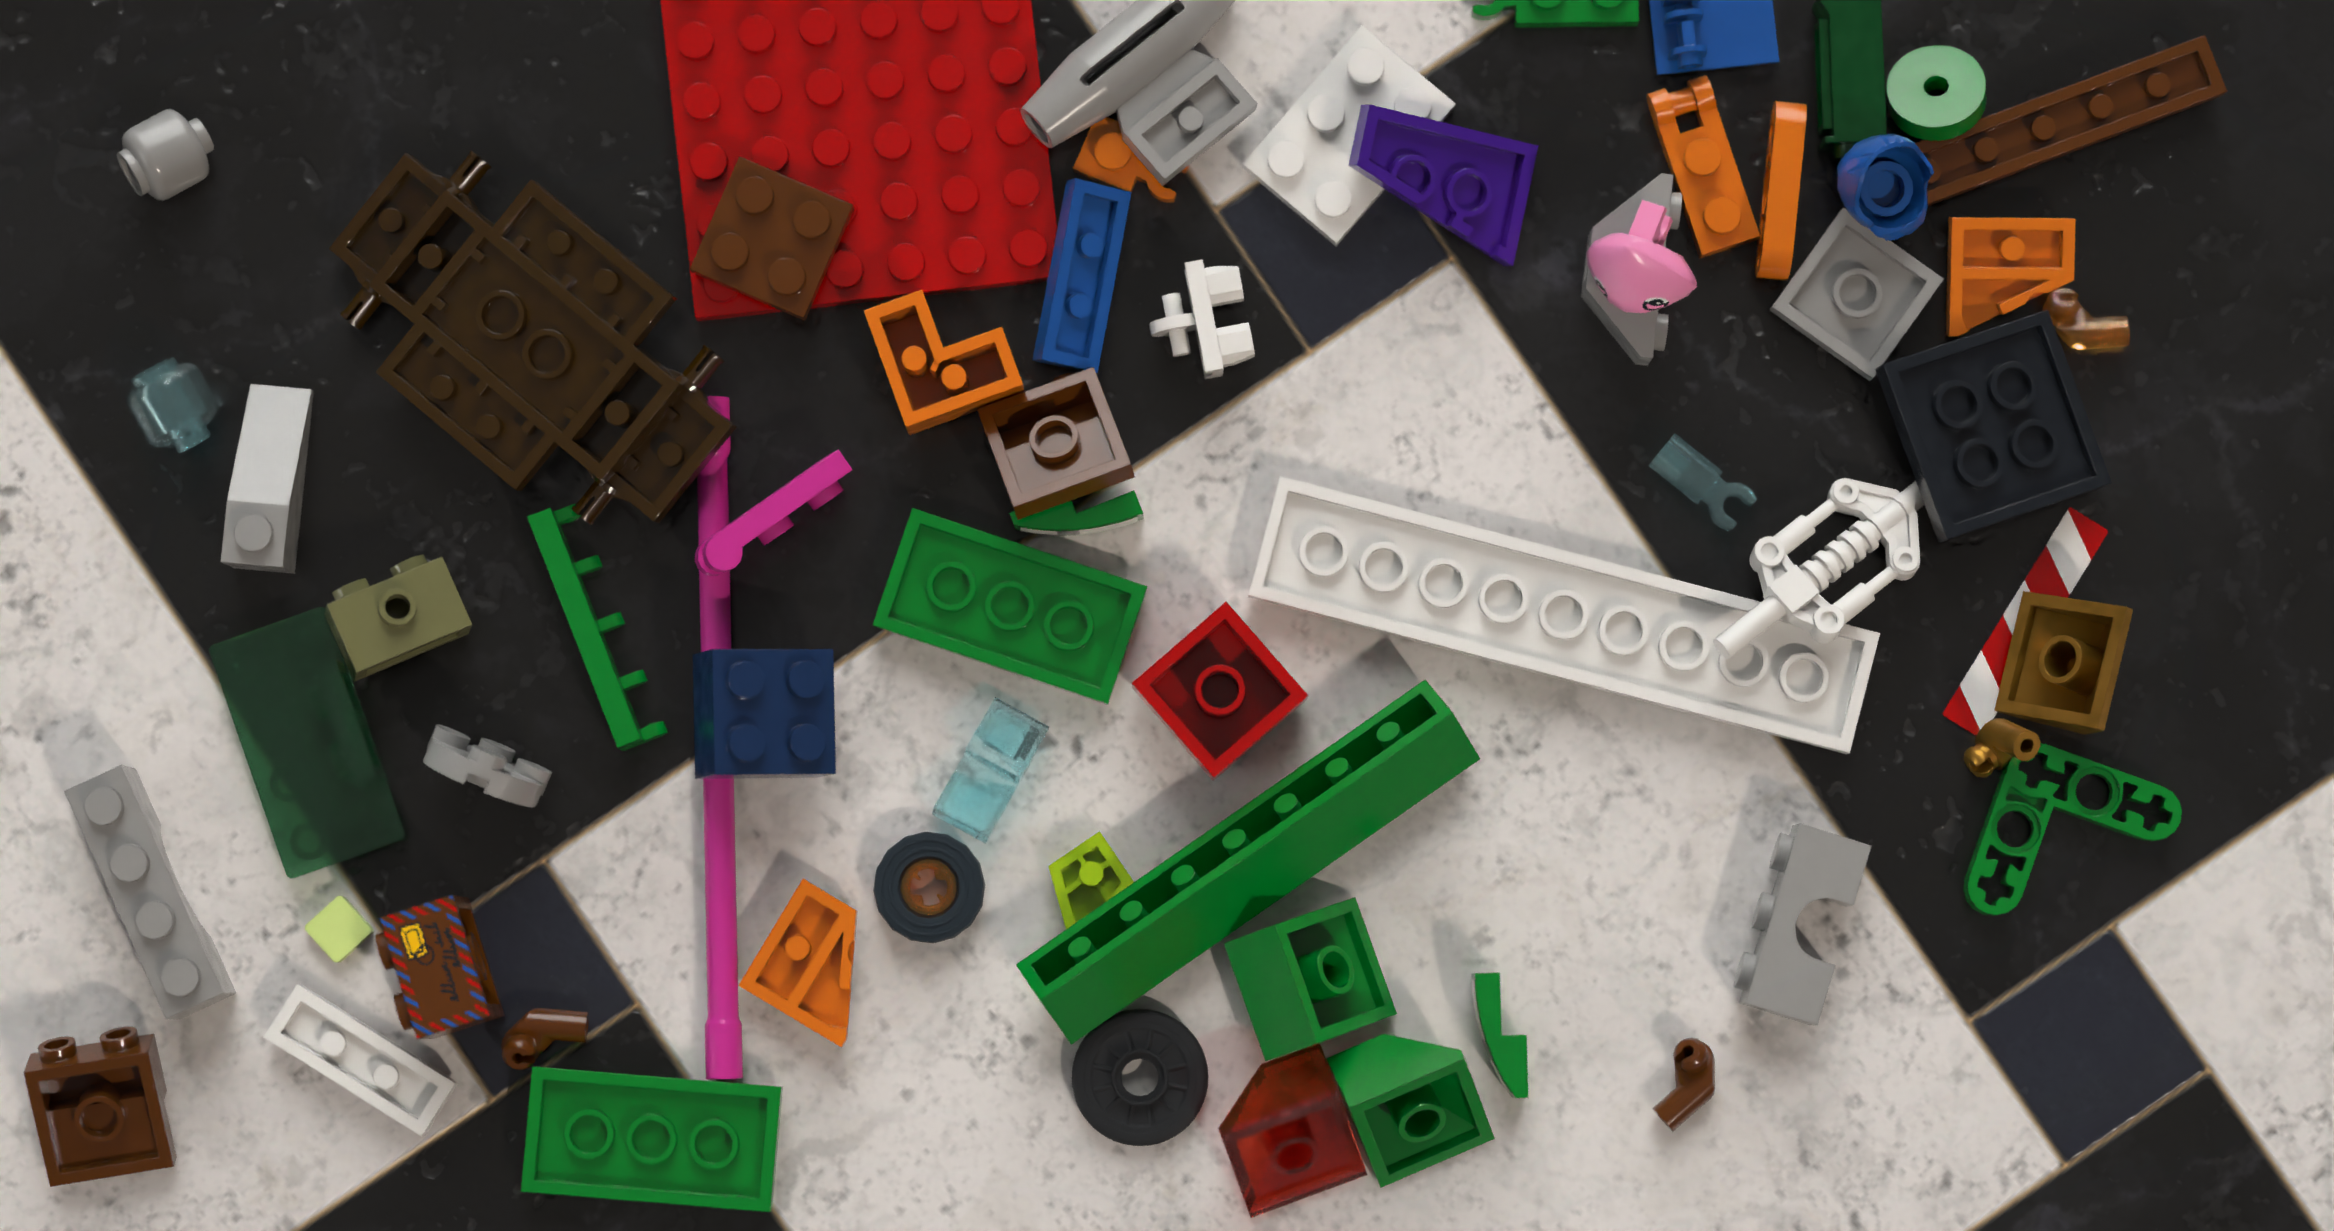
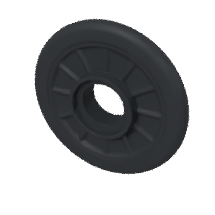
[1072,1009,1208,1146]

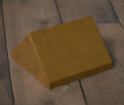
[1994,591,2133,735]

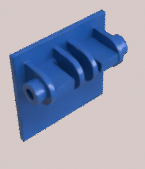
[1649,0,1779,75]

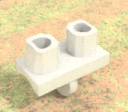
[1149,259,1255,379]

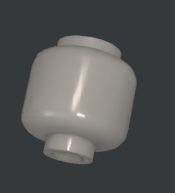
[117,109,214,201]

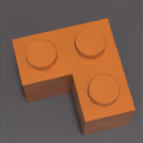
[863,290,1025,435]

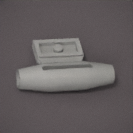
[1020,0,1258,186]

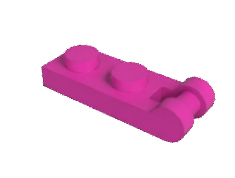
[695,449,853,576]

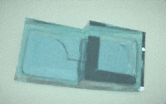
[932,697,1049,844]

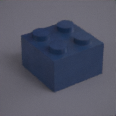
[693,649,836,779]

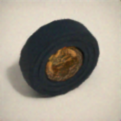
[873,832,985,943]

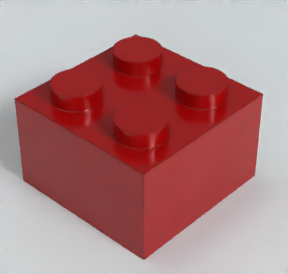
[1132,602,1308,781]

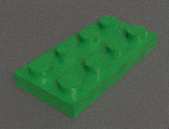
[873,508,1147,705]
[521,1066,783,1212]

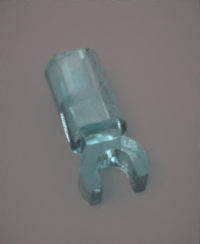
[1649,433,1757,531]

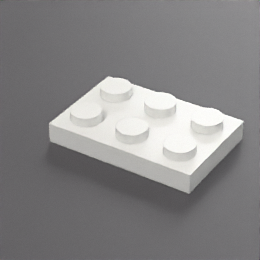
[1242,25,1456,246]

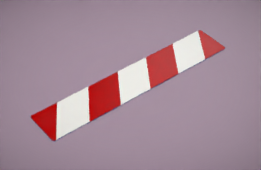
[1943,508,2108,736]

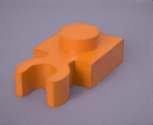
[1073,117,1189,203]

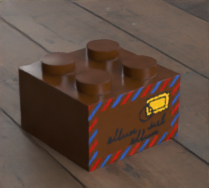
[375,895,505,1039]

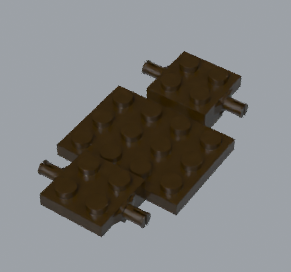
[329,150,737,525]

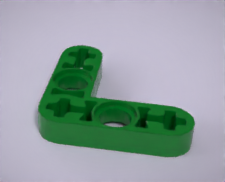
[1963,743,2182,916]

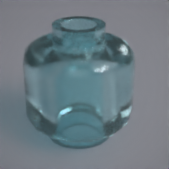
[126,356,220,453]

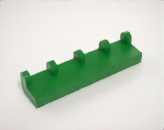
[527,503,668,751]

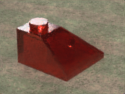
[1218,1043,1367,1218]

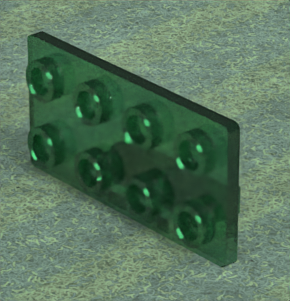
[209,607,406,879]

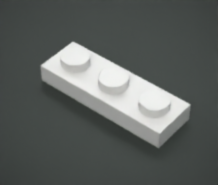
[264,984,458,1137]

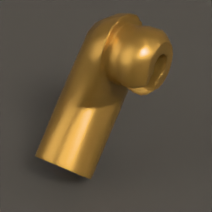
[1964,718,2040,778]

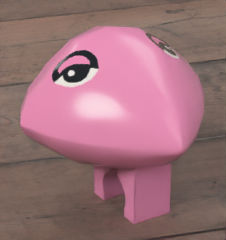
[1586,200,1697,313]

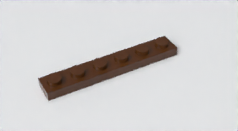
[1915,35,2227,206]

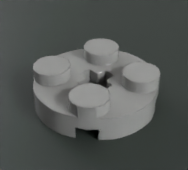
[423,724,552,808]

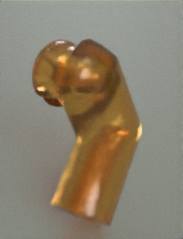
[2043,287,2130,350]

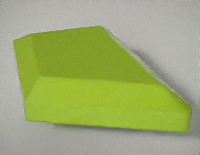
[1048,831,1134,929]

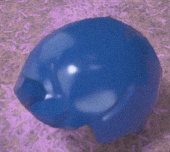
[1837,134,1934,241]

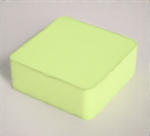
[305,896,374,963]

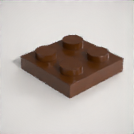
[690,156,854,321]

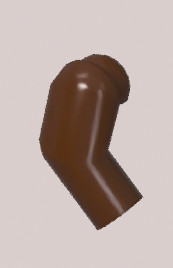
[501,1008,589,1070]
[1652,1038,1715,1132]

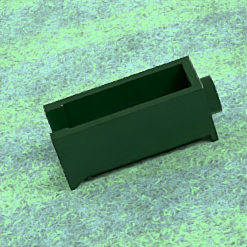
[1812,0,1887,162]

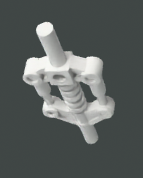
[1713,478,1924,659]

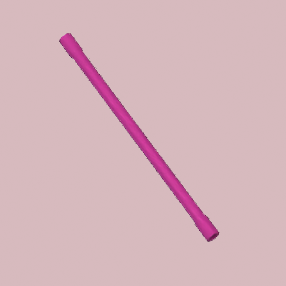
[697,396,743,1079]

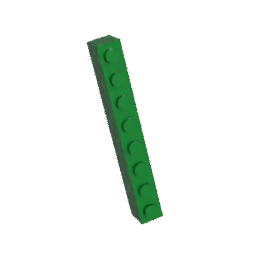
[1016,679,1480,1045]

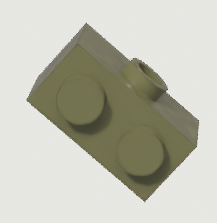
[324,554,472,682]

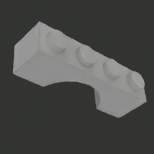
[64,765,236,1019]

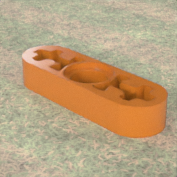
[1755,101,1807,281]

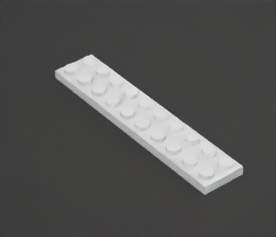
[1248,476,1880,754]

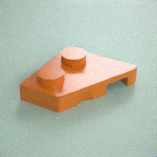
[1946,217,2076,337]
[738,879,858,1047]

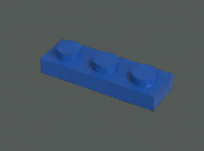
[1032,178,1132,373]

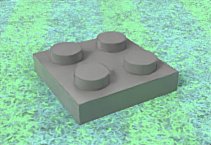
[1769,207,1944,381]

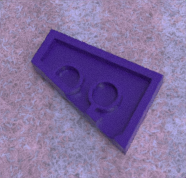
[1348,104,1538,266]

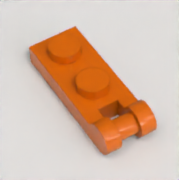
[1647,75,1760,258]

